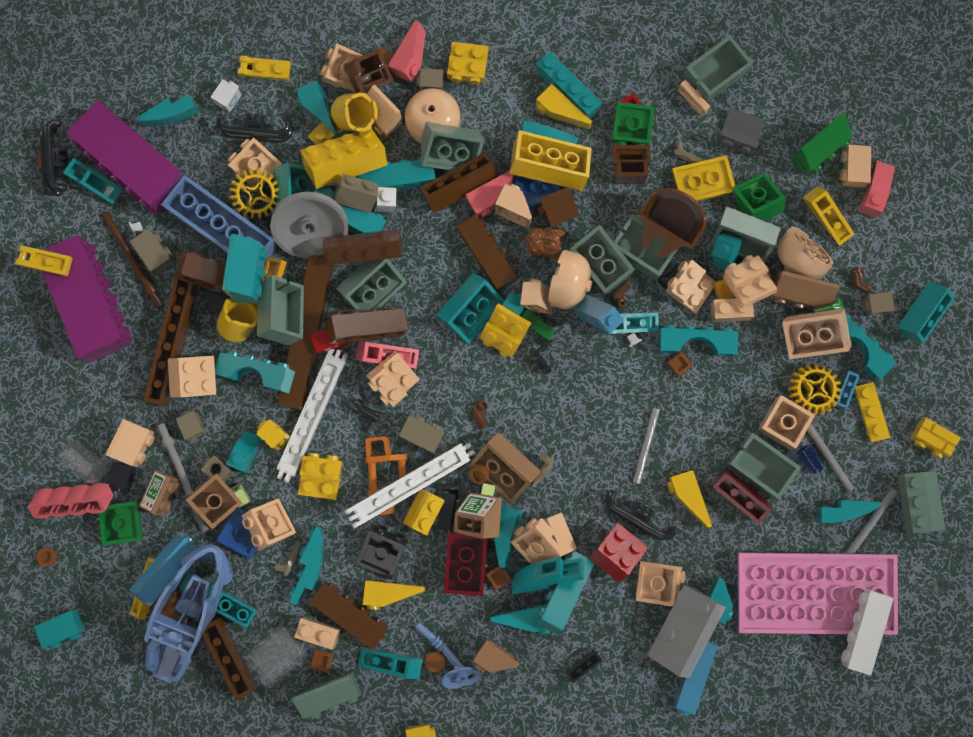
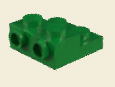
[611,102,655,145]
[96,501,143,546]

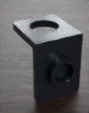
[534,339,554,374]

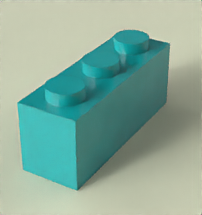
[898,282,955,344]

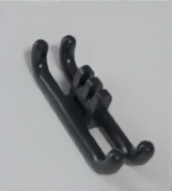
[216,113,293,143]
[40,120,69,196]
[605,490,678,540]

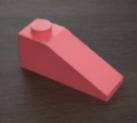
[388,20,426,82]
[859,160,895,218]
[465,171,516,218]
[355,341,419,369]

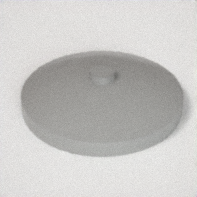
[270,192,348,259]

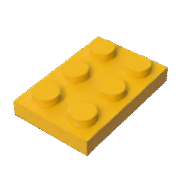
[671,155,736,202]

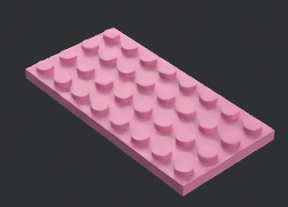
[738,552,898,635]

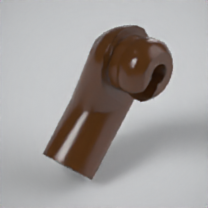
[850,267,872,294]
[612,281,631,308]

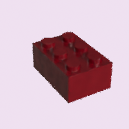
[443,533,487,596]

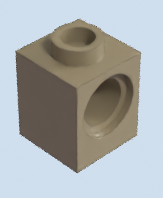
[416,68,444,91]
[862,292,895,316]
[176,410,207,441]
[201,455,234,482]

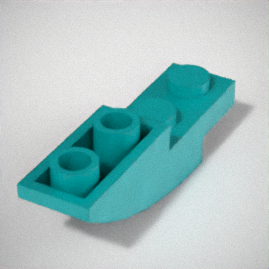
[289,526,324,605]
[512,557,585,594]
[179,572,257,628]

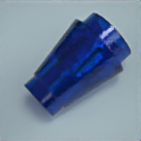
[797,444,823,474]

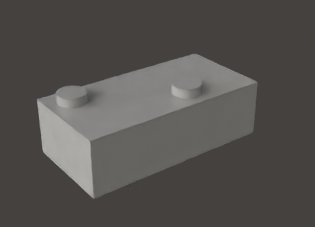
[648,585,726,678]

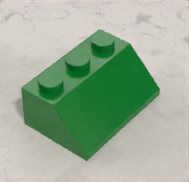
[792,113,853,176]

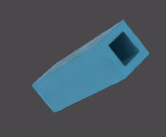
[572,294,625,334]
[129,534,197,606]
[673,642,718,717]

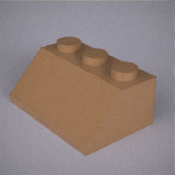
[770,271,840,313]
[469,432,541,504]

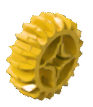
[229,168,280,219]
[788,363,842,415]

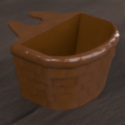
[637,188,707,258]

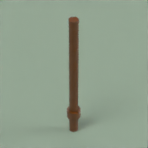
[102,212,164,309]

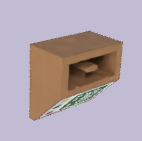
[139,470,181,516]
[454,492,502,539]

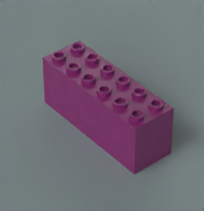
[67,100,184,215]
[42,235,132,363]

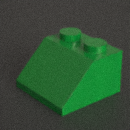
[732,173,786,221]

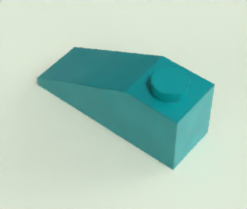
[296,80,338,135]
[598,312,659,334]
[494,504,523,568]
[490,604,550,635]
[358,647,423,679]

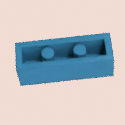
[835,371,860,409]

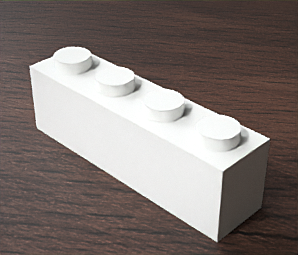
[841,588,894,676]

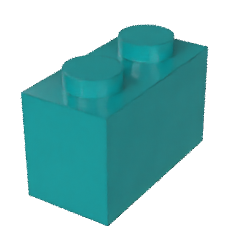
[34,610,85,650]

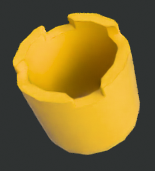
[331,93,378,132]
[216,298,258,343]

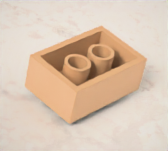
[782,308,851,359]

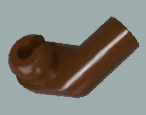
[472,400,488,430]

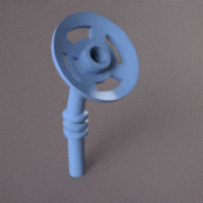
[415,623,481,689]

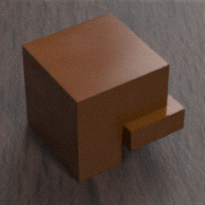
[344,49,394,93]
[612,145,651,184]
[535,187,579,228]

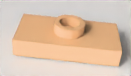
[678,79,710,116]

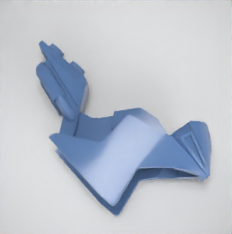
[144,544,233,684]

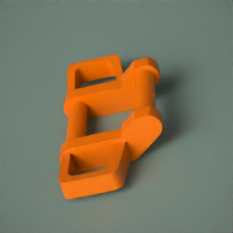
[365,436,407,515]

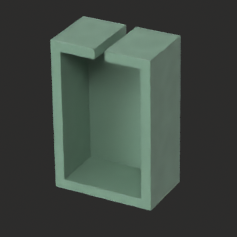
[683,35,753,103]
[709,207,781,262]
[614,214,679,281]
[257,275,304,345]
[726,433,802,500]

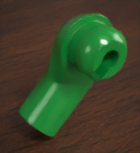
[815,299,844,312]

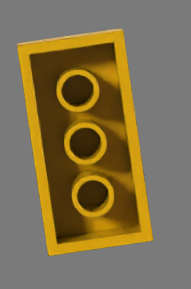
[300,128,387,189]
[509,130,592,191]

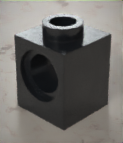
[106,462,136,493]

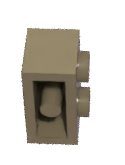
[334,173,378,213]
[130,228,174,276]
[399,414,445,455]

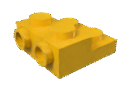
[447,42,489,85]
[479,303,531,358]
[298,453,343,500]

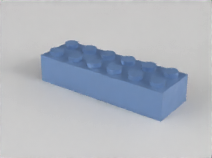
[161,175,278,264]

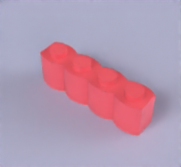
[28,483,113,519]

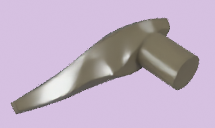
[673,141,705,162]
[532,453,554,487]
[274,540,300,576]

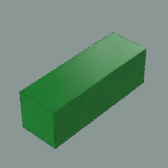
[521,309,555,342]

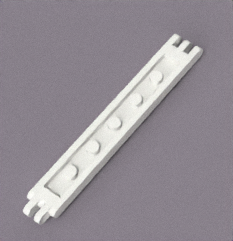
[277,349,349,483]
[344,443,475,528]

